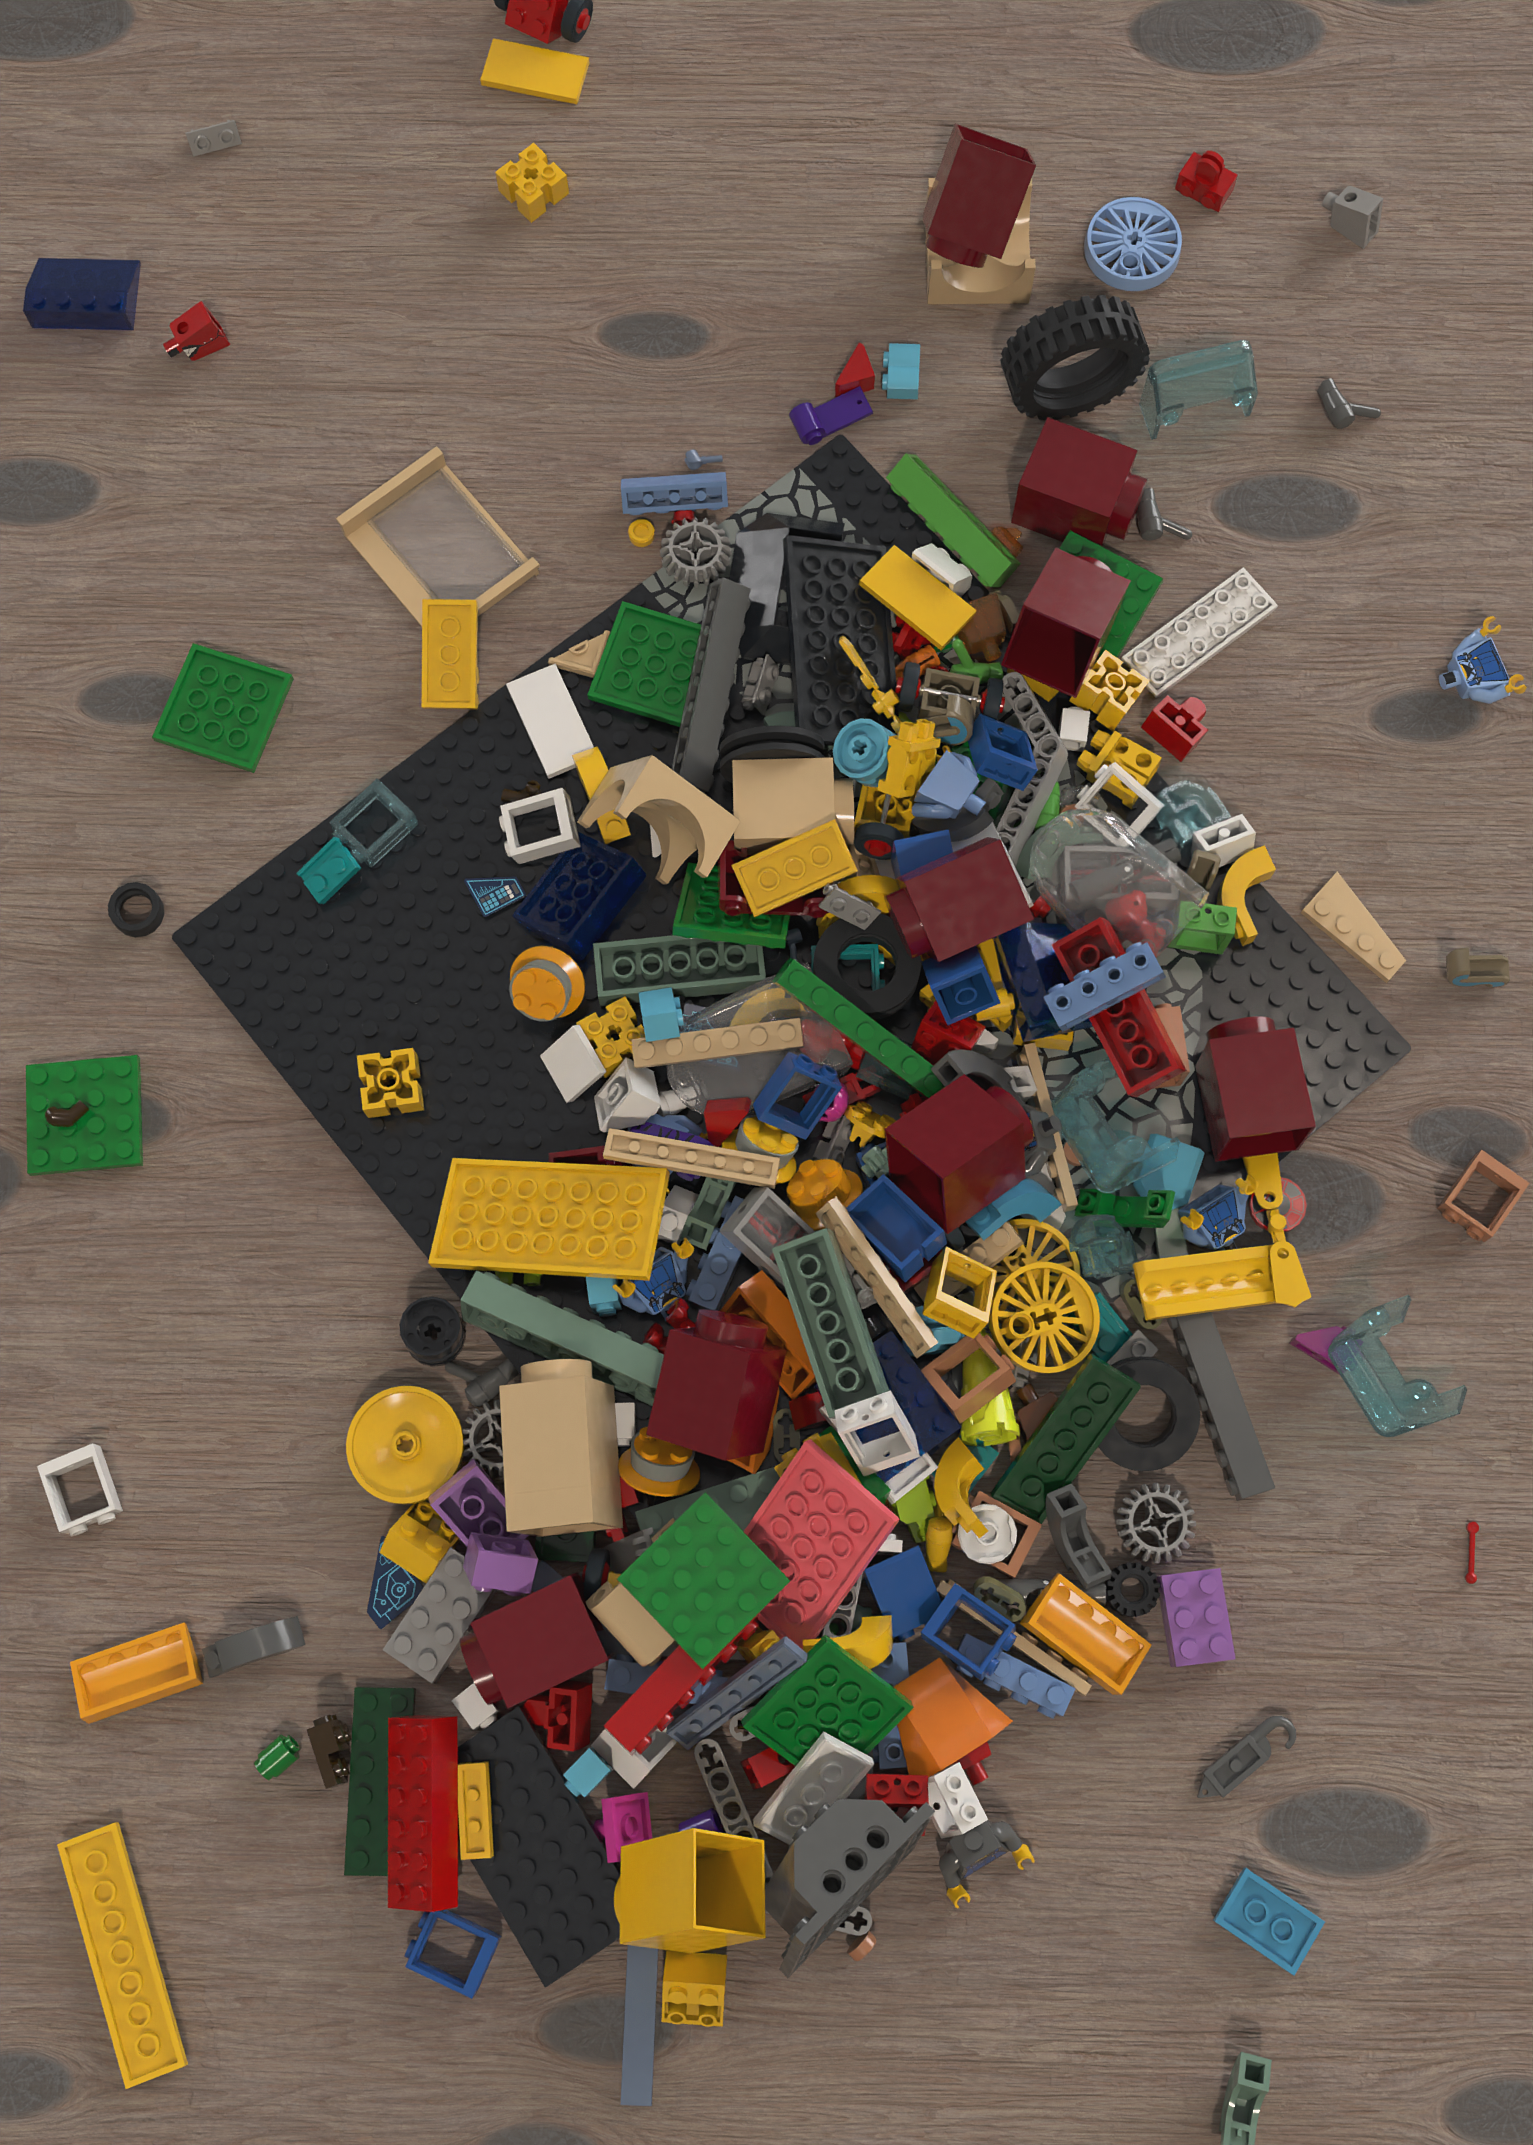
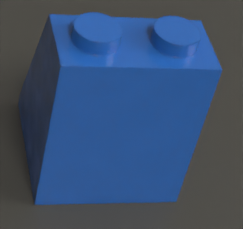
[891,830,953,878]
[921,946,1001,1025]
[863,1545,941,1642]

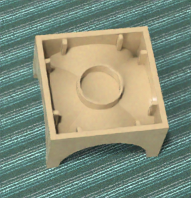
[925,178,1036,304]
[577,755,740,884]

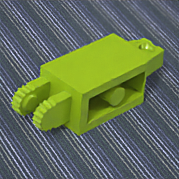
[890,1475,937,1543]

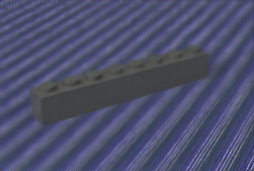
[671,577,751,793]
[1167,1312,1275,1501]

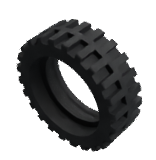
[1000,295,1150,420]

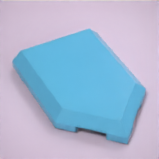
[1133,1134,1205,1210]

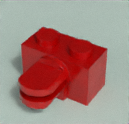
[1175,150,1238,213]
[1141,695,1208,762]
[523,1680,593,1752]

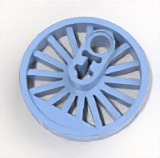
[1084,197,1182,291]

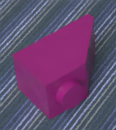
[1289,1326,1363,1374]

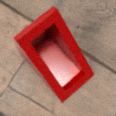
[835,343,875,397]
[704,1097,752,1147]

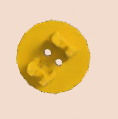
[844,1101,896,1147]

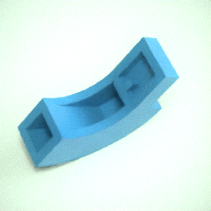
[966,1178,1062,1241]

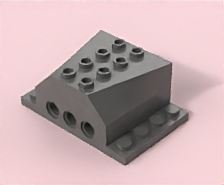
[765,1799,935,1978]

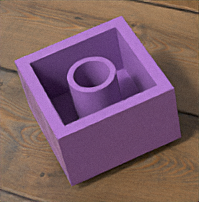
[463,1532,538,1596]

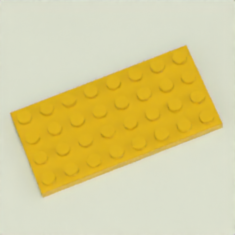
[428,1158,670,1281]

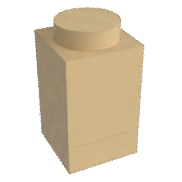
[499,1359,623,1537]

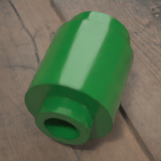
[254,1735,300,1780]

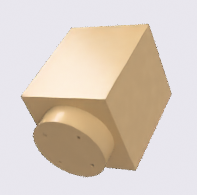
[732,758,854,855]

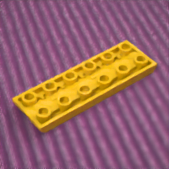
[1132,1245,1287,1321]

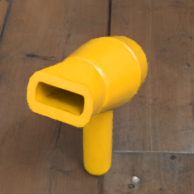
[925,1496,953,1572]

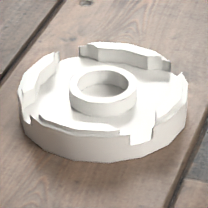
[957,1504,1017,1564]

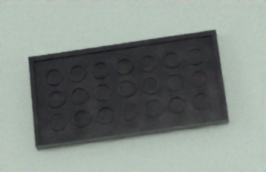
[783,535,899,746]
[458,1705,621,1988]

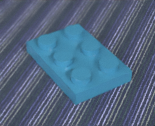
[1213,1867,1325,1976]

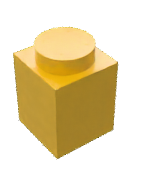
[614,1828,766,1953]

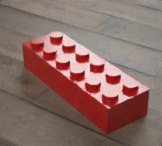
[1052,917,1187,1097]
[604,1614,759,1756]
[388,1715,458,1912]

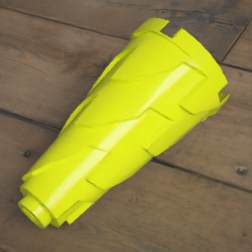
[960,1329,1020,1446]

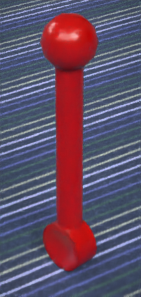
[1465,1522,1479,1584]

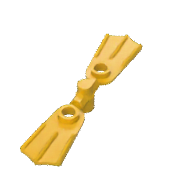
[839,635,902,735]
[1242,1153,1311,1308]

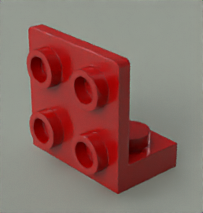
[911,1000,986,1066]

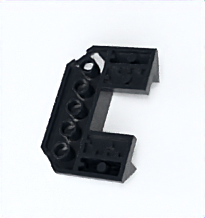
[729,513,845,666]

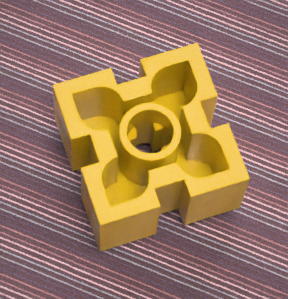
[495,143,569,223]
[1069,650,1149,731]
[576,996,645,1078]
[357,1048,424,1118]

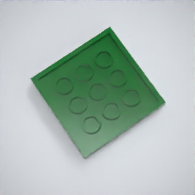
[1059,531,1163,665]
[587,601,702,727]
[152,643,294,773]
[673,863,791,949]
[26,1055,143,1176]
[617,1492,790,1669]
[741,1635,914,1766]

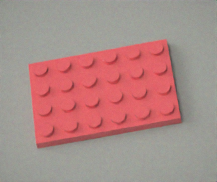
[744,1439,900,1650]

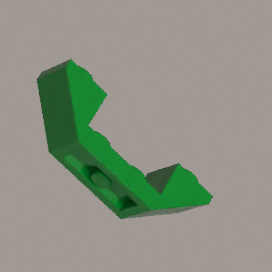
[1074,1188,1175,1228]

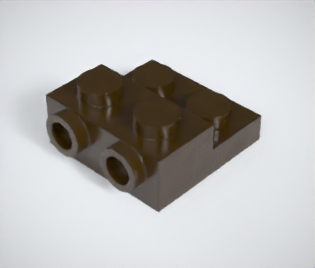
[307,1714,351,1789]

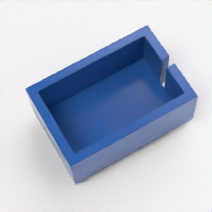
[846,1174,947,1282]

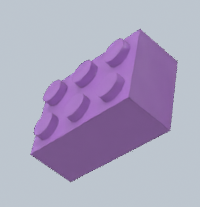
[428,1459,529,1546]
[1156,1568,1235,1667]

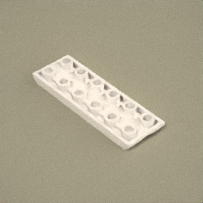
[1121,567,1278,698]

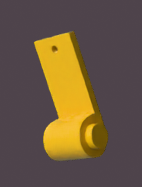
[974,939,1015,1022]

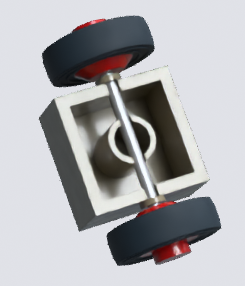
[895,662,1005,720]

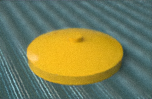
[346,1386,464,1504]

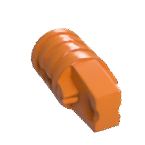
[895,644,941,683]

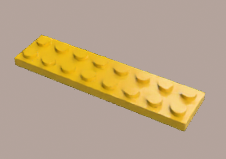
[57,1822,188,2089]

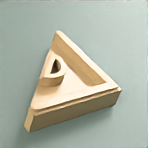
[548,630,610,678]

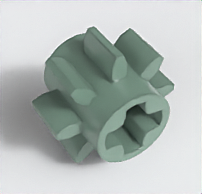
[861,1145,889,1179]

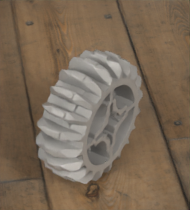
[660,517,732,588]
[462,1400,504,1479]
[1116,1483,1196,1564]

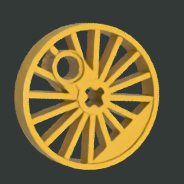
[973,1219,1080,1327]
[989,1262,1100,1373]

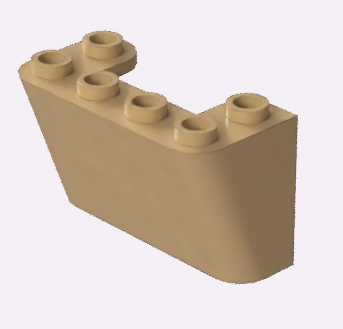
[586,1518,676,1667]

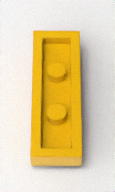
[458,1762,494,1860]

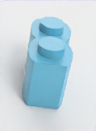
[882,343,920,399]

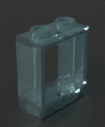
[329,779,418,867]

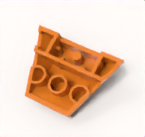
[893,1657,1013,1778]

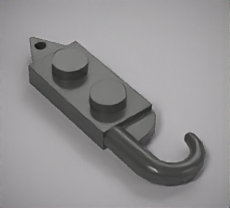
[1197,1716,1296,1798]

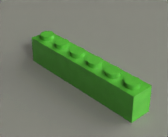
[886,454,1021,587]

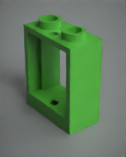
[1167,900,1237,954]

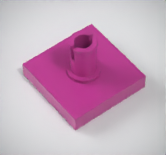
[594,1792,652,1863]

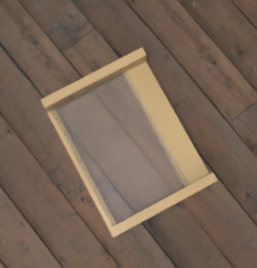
[336,446,540,627]

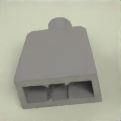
[1322,186,1384,249]

